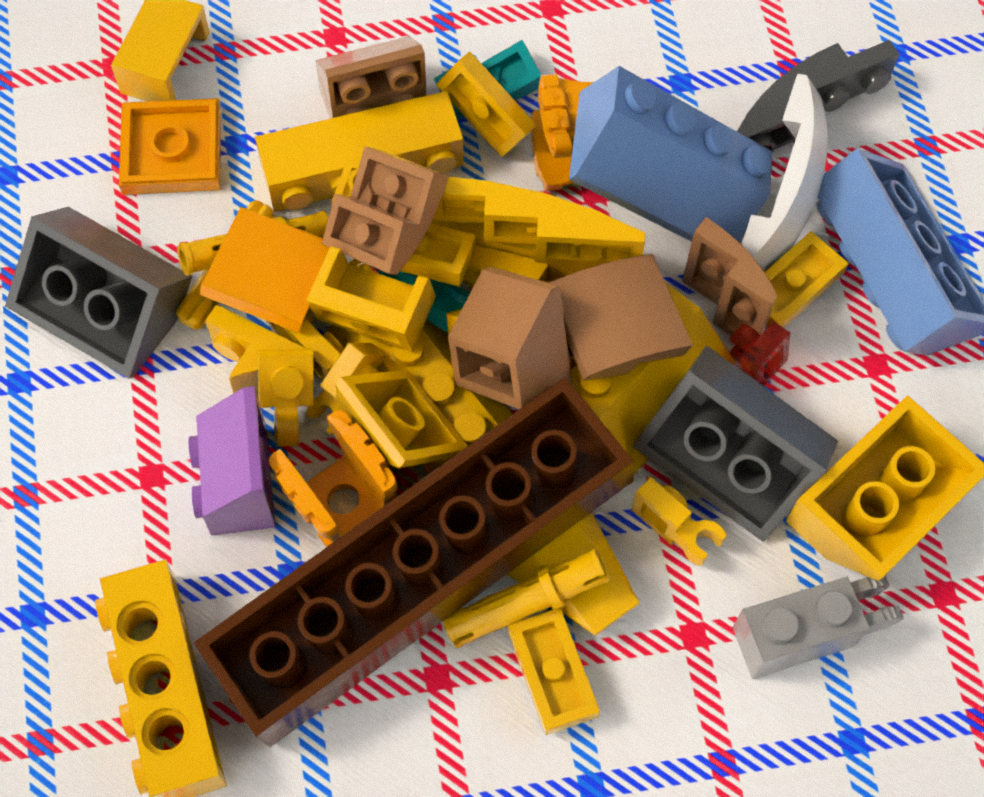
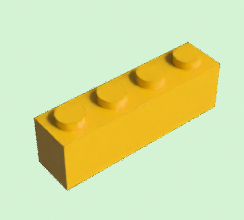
[255,91,464,212]

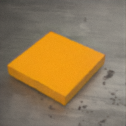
[119,98,221,195]
[200,207,330,333]

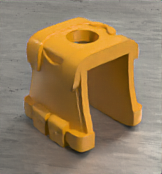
[530,74,594,191]
[269,410,397,547]

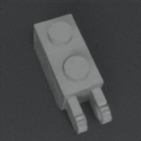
[732,575,904,679]

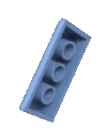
[569,66,773,243]
[816,148,984,355]

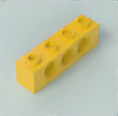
[95,559,227,797]

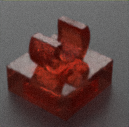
[729,322,791,386]

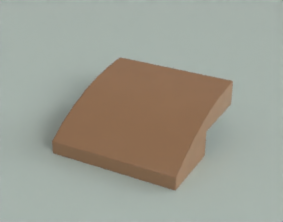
[321,146,449,275]
[682,217,778,351]
[549,254,693,381]

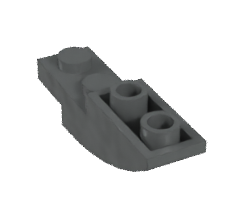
[737,40,899,152]

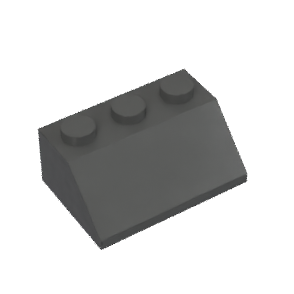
[5,206,193,379]
[632,345,838,542]

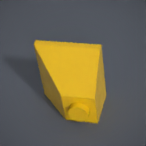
[335,369,468,468]

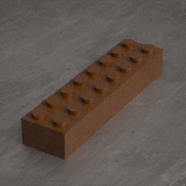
[193,377,634,747]

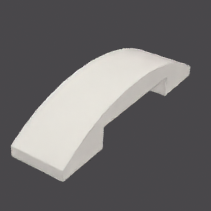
[742,74,828,272]

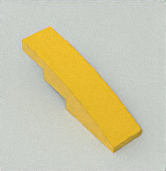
[433,177,645,266]

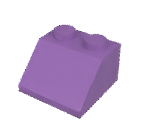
[188,386,276,535]

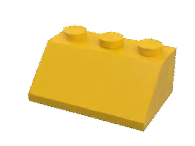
[570,282,735,475]
[786,395,984,581]

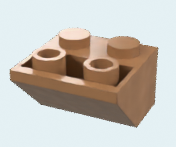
[315,36,427,118]
[448,266,572,409]

